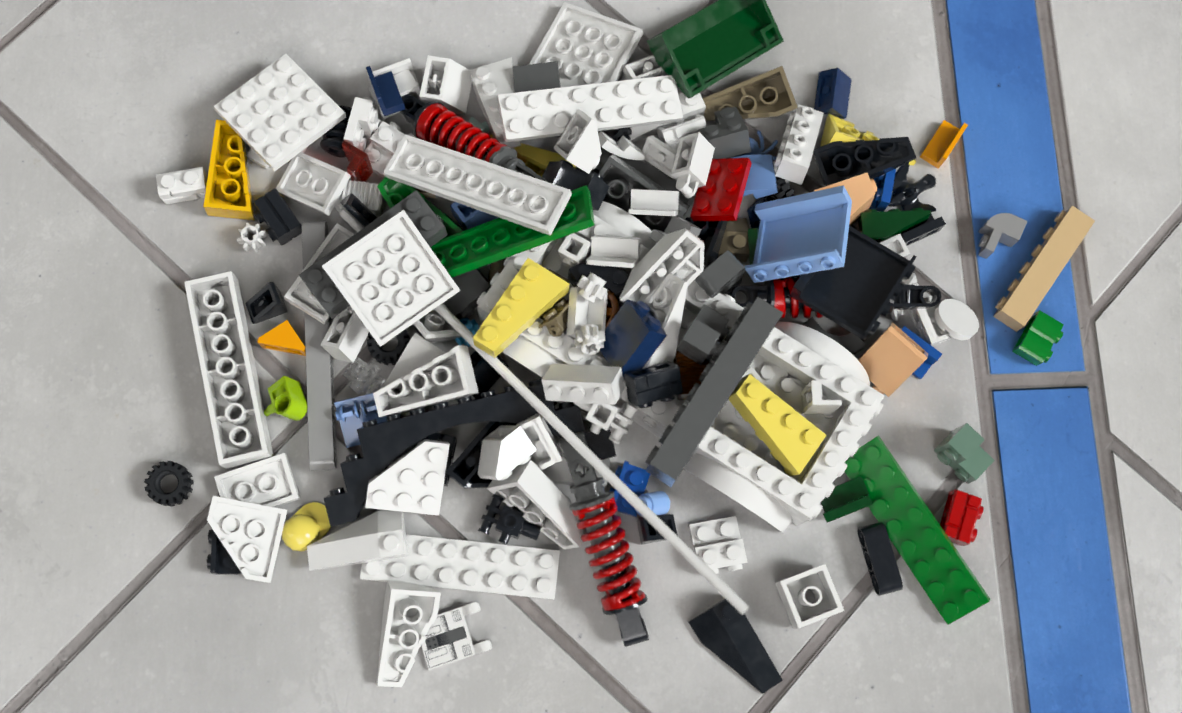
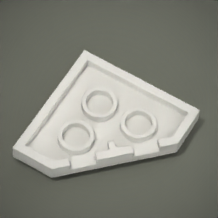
[365,439,450,515]
[207,496,287,583]

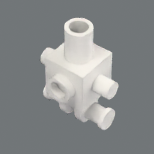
[574,402,638,444]

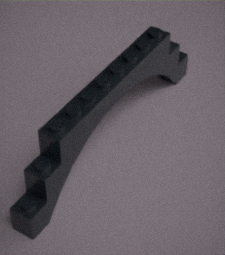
[323,378,616,527]

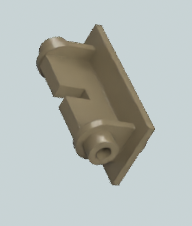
[538,298,569,337]

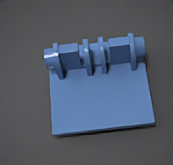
[334,392,387,448]

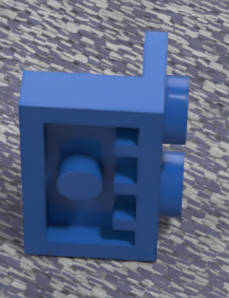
[869,169,896,212]
[609,461,650,518]

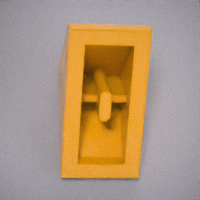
[257,320,306,356]

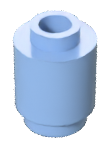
[635,491,670,516]

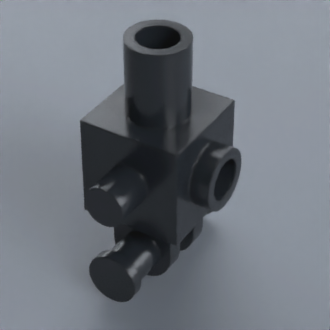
[478,494,541,545]

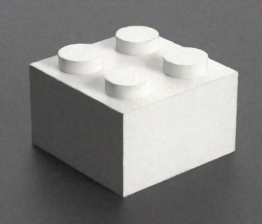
[775,564,844,629]

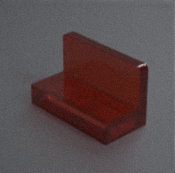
[342,141,373,182]

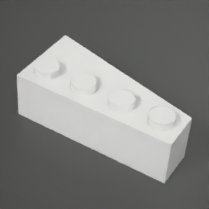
[469,57,521,148]
[373,345,479,417]
[487,460,587,550]

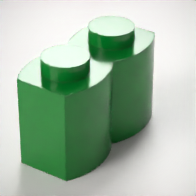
[1012,310,1064,366]

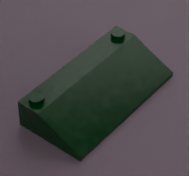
[647,0,784,99]

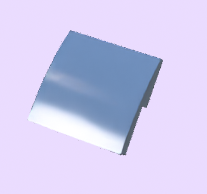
[732,154,778,199]

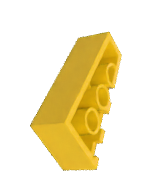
[203,120,255,221]

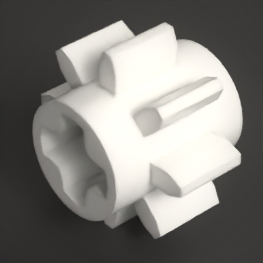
[237,223,267,253]
[577,272,608,303]
[575,324,606,355]

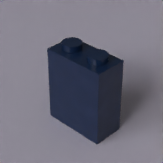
[600,299,667,377]

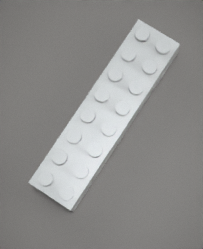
[184,271,273,469]

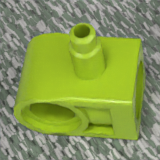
[264,376,307,421]

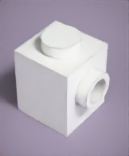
[558,233,591,268]

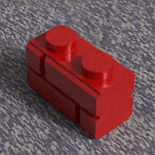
[940,490,984,546]

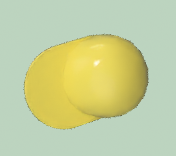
[282,502,331,552]

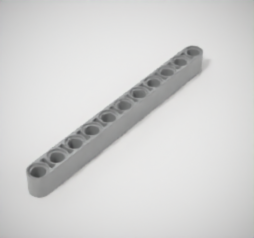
[302,221,337,471]

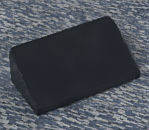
[340,193,377,227]

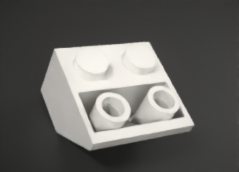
[419,55,472,115]
[478,425,536,481]

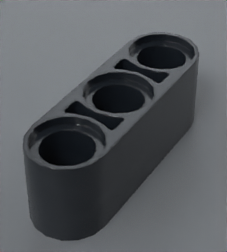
[857,522,903,596]

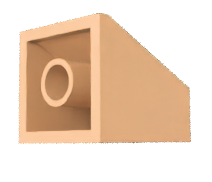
[814,173,877,226]
[858,322,928,397]

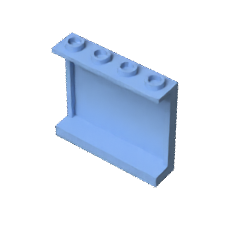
[745,185,852,283]

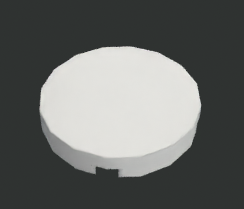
[934,299,979,340]

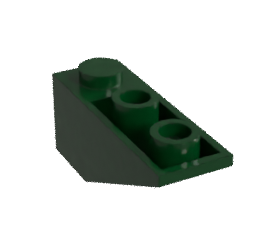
[858,208,931,243]

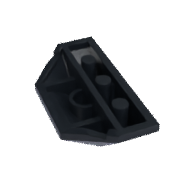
[445,421,517,489]

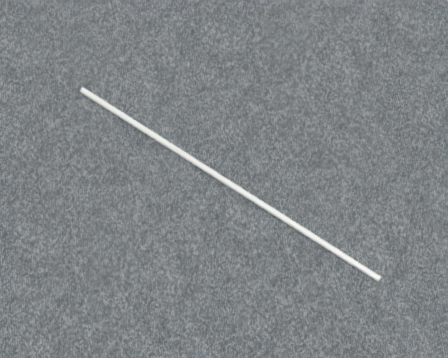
[340,209,749,615]

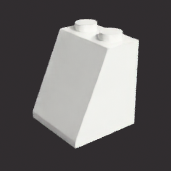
[384,333,445,411]

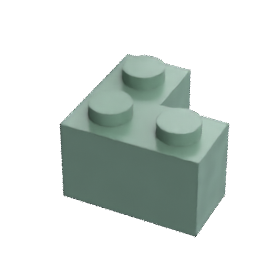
[934,423,995,484]

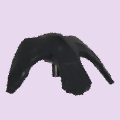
[888,162,936,212]

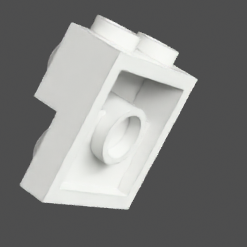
[344,97,381,159]
[358,121,415,178]
[688,516,748,574]

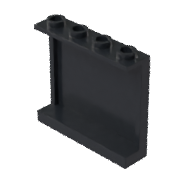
[790,226,917,340]

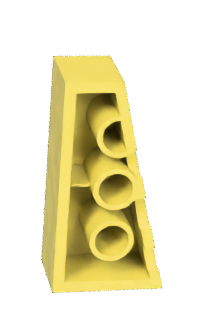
[473,258,570,358]
[728,374,826,476]

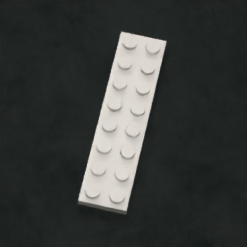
[497,75,683,142]
[383,134,572,236]
[360,534,560,600]

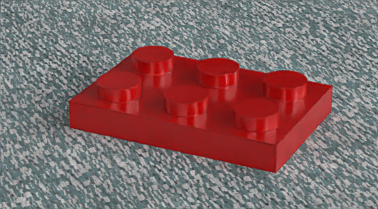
[690,158,752,221]

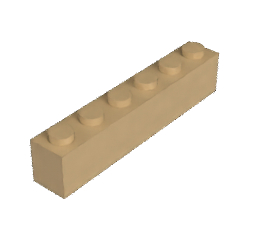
[993,205,1095,332]

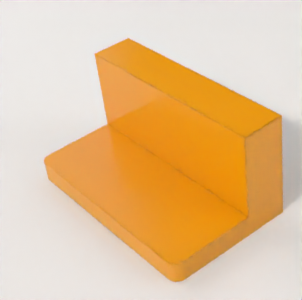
[920,120,968,169]

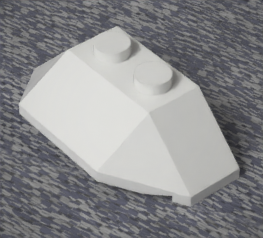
[620,228,704,306]

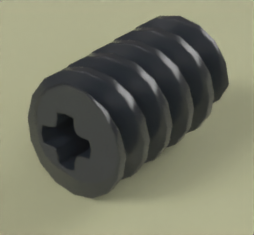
[320,105,352,158]

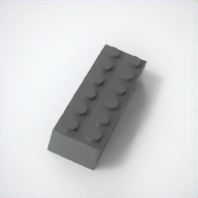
[299,190,447,319]

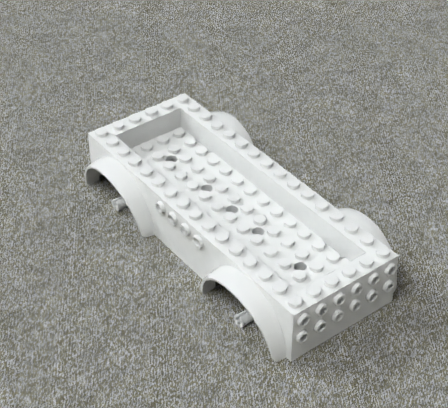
[477,201,885,533]

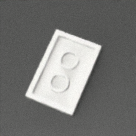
[276,152,351,216]
[214,453,300,508]

